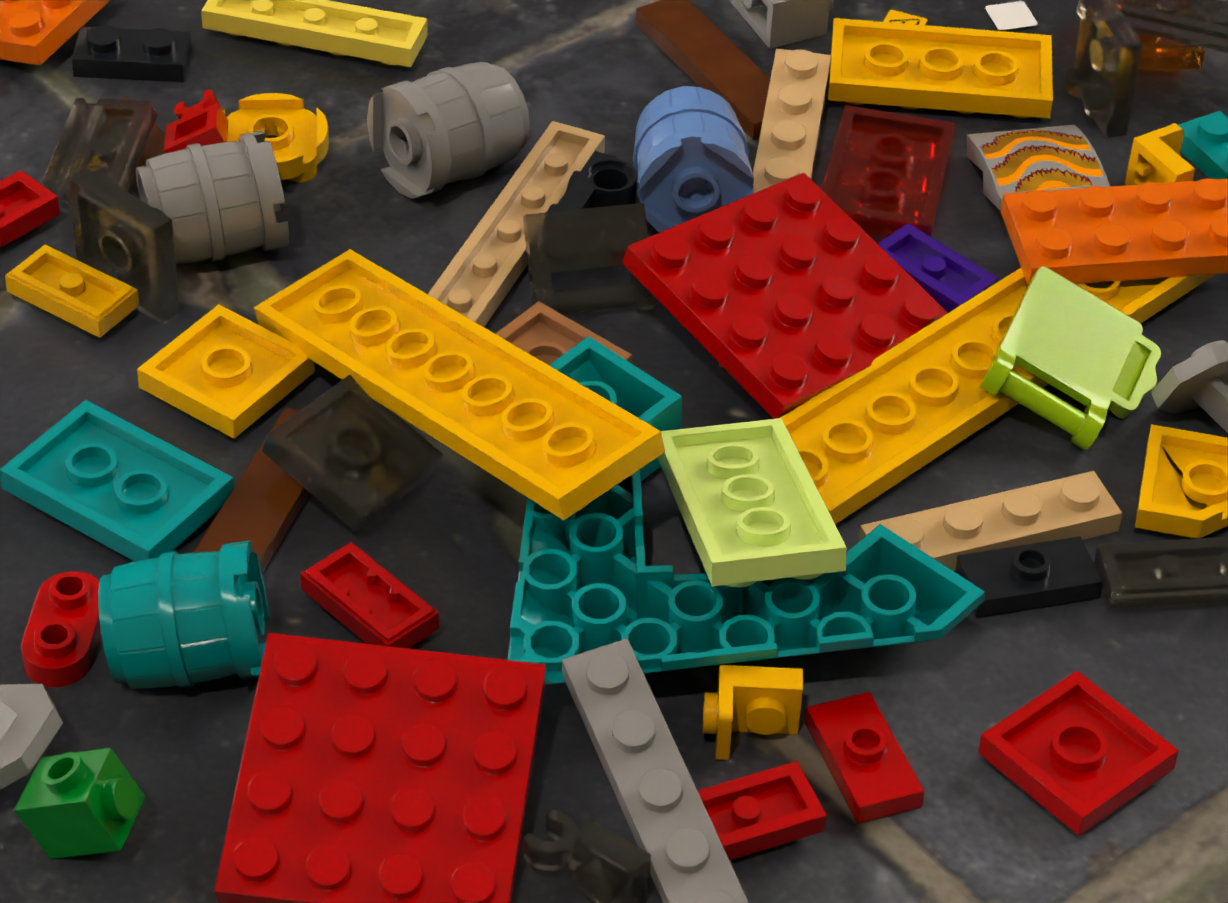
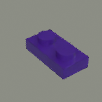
[878,223,999,313]

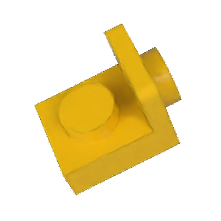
[1124,123,1195,185]
[702,665,803,760]

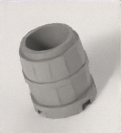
[367,62,530,199]
[136,131,289,265]

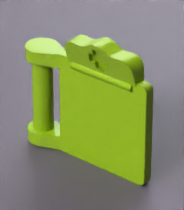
[979,266,1161,450]

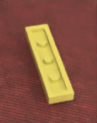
[201,0,427,67]

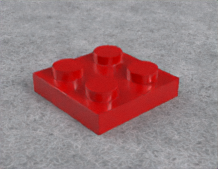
[978,670,1179,836]

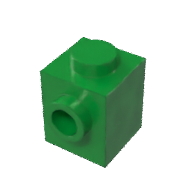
[14,748,146,859]

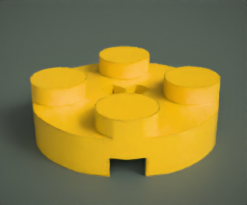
[223,93,329,183]

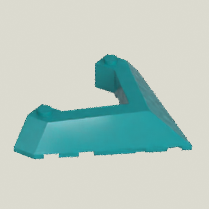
[507,336,985,685]

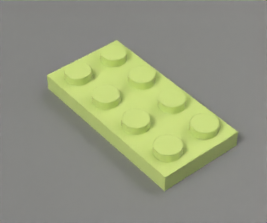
[657,418,847,588]

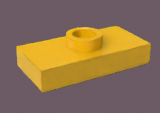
[5,244,140,338]

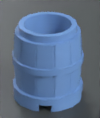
[633,86,754,233]

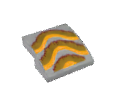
[967,125,1110,210]

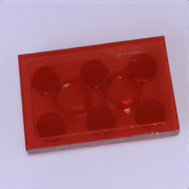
[821,105,956,238]

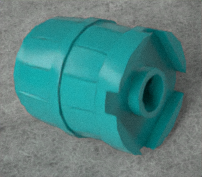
[98,540,270,689]

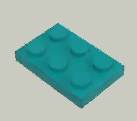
[0,400,234,562]

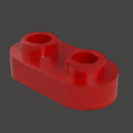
[21,571,101,687]

